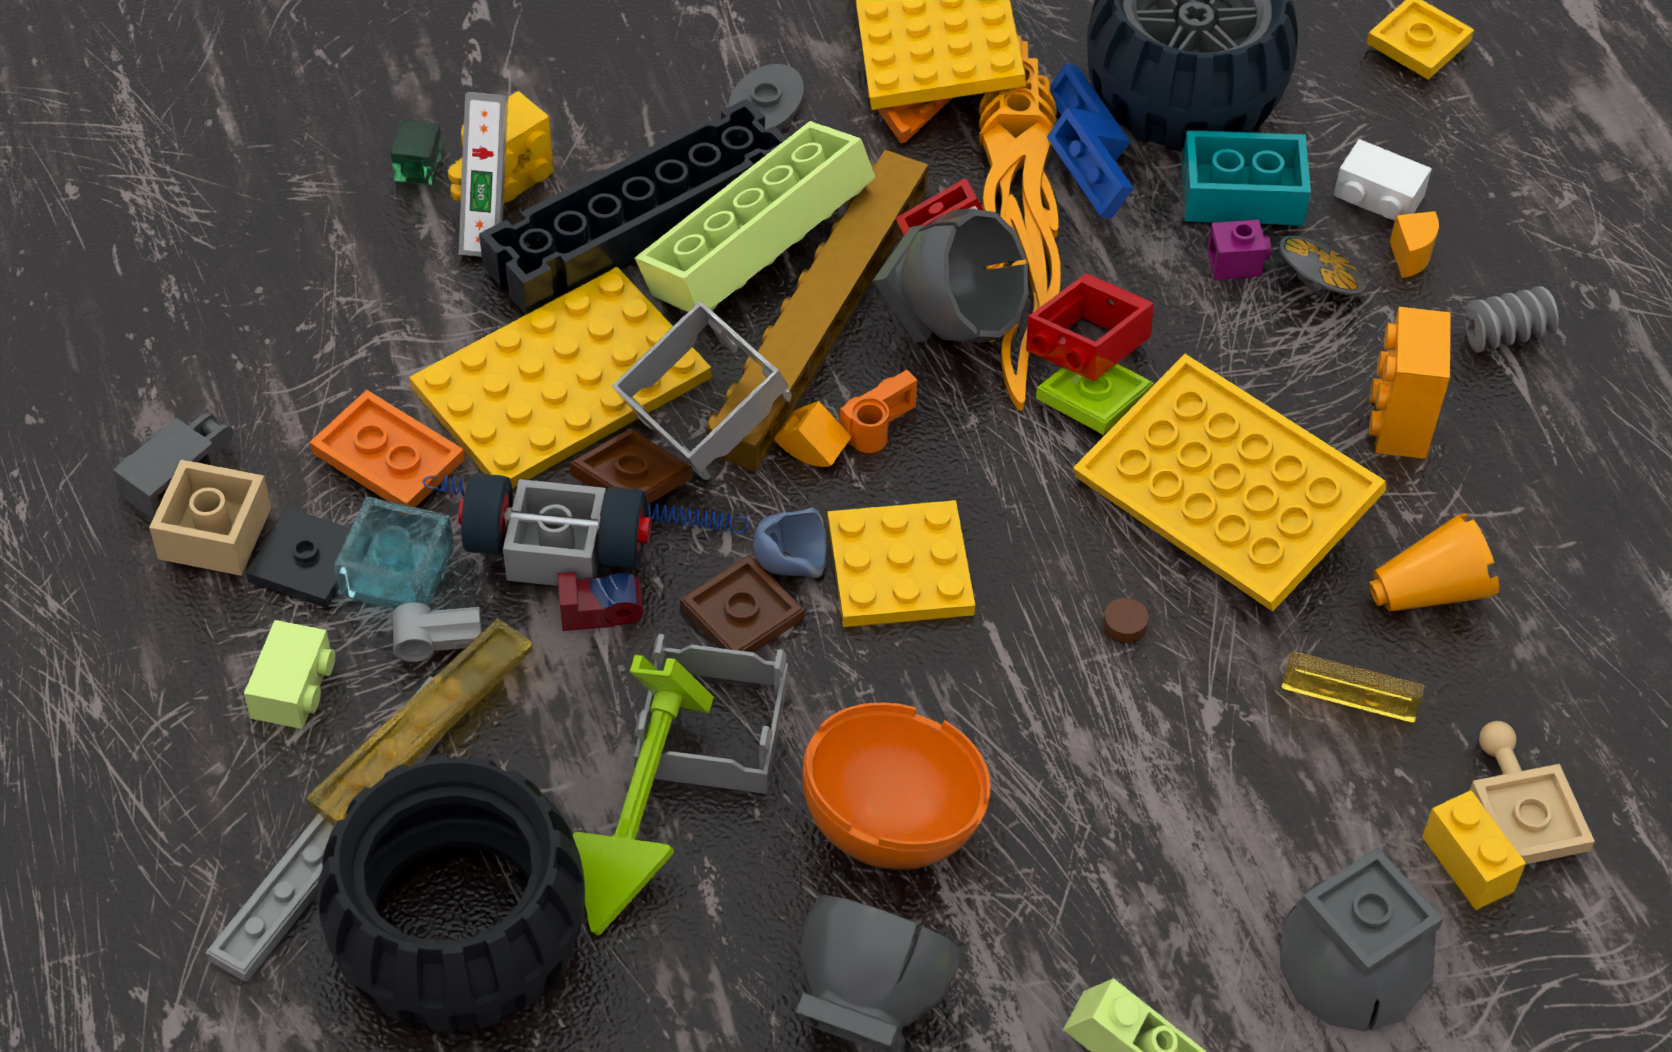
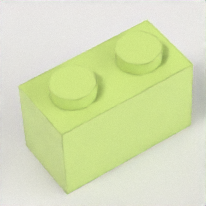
[244,620,335,729]

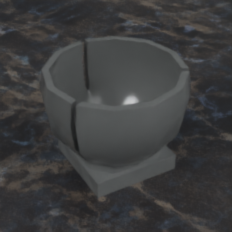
[873,209,1028,342]
[1280,848,1443,1031]
[796,895,961,1052]

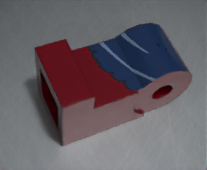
[558,572,643,631]

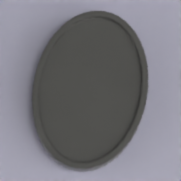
[728,64,804,130]

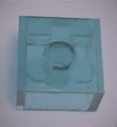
[335,497,454,609]

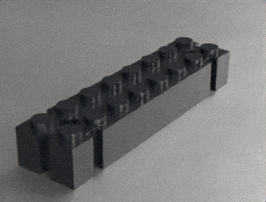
[479,98,787,315]

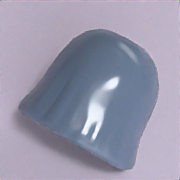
[753,508,827,578]

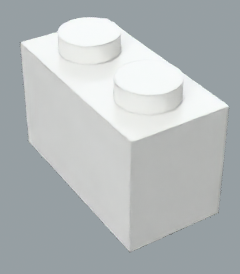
[1334,139,1432,221]

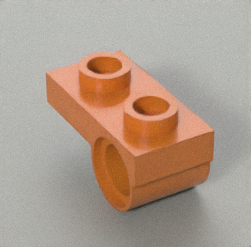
[840,370,918,453]

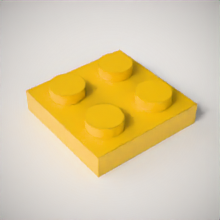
[1366,0,1474,80]

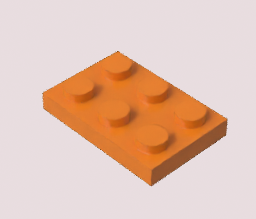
[309,390,465,514]

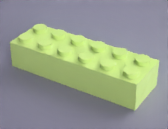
[635,121,876,312]

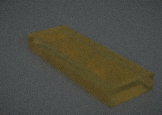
[1281,650,1425,722]

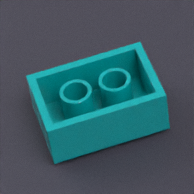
[1181,130,1311,225]

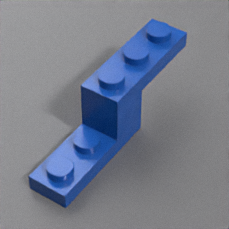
[1047,63,1134,218]

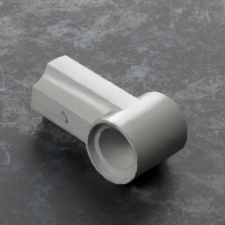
[392,602,483,662]

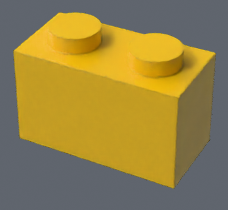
[1422,790,1526,910]

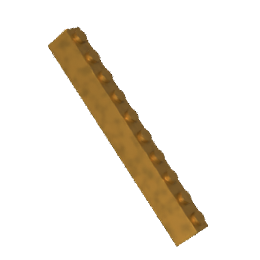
[706,150,928,472]

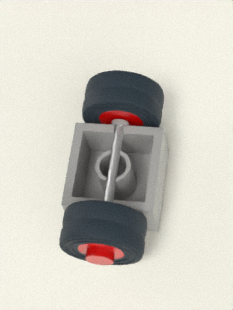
[458,473,651,586]

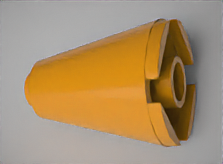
[1368,513,1499,612]

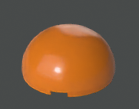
[802,702,990,870]

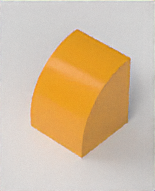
[1390,211,1439,278]
[773,401,852,467]

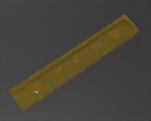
[306,618,532,826]

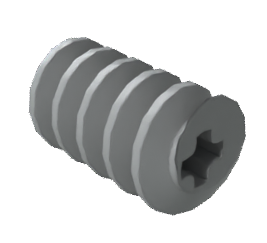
[1465,286,1559,353]

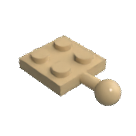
[1469,721,1595,864]

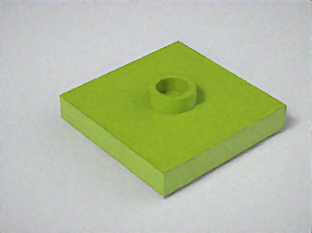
[1036,364,1154,435]

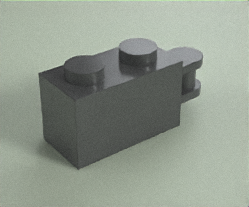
[113,412,233,519]

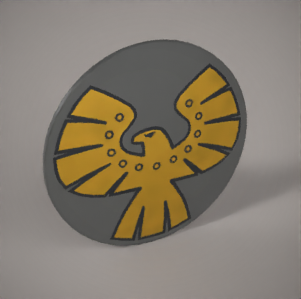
[1279,236,1367,296]

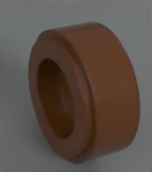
[1103,598,1149,643]

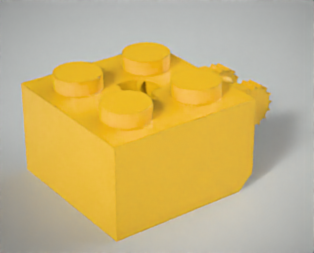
[448,91,554,204]

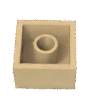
[149,460,271,576]

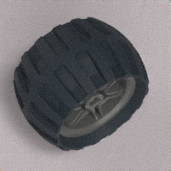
[1087,0,1298,151]

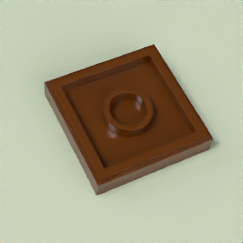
[570,428,692,505]
[680,555,805,653]

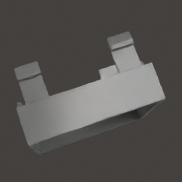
[612,301,791,480]
[634,634,788,794]

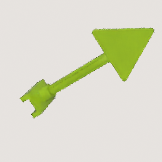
[573,655,714,935]

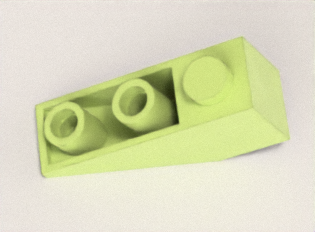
[1063,978,1206,1052]

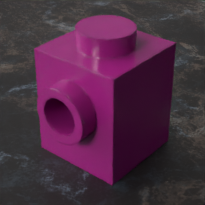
[1207,220,1271,280]

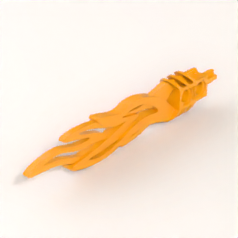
[979,35,1061,411]

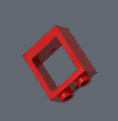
[1026,273,1154,381]

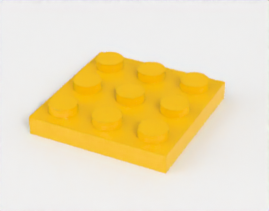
[827,500,975,627]

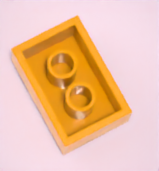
[1369,307,1451,459]

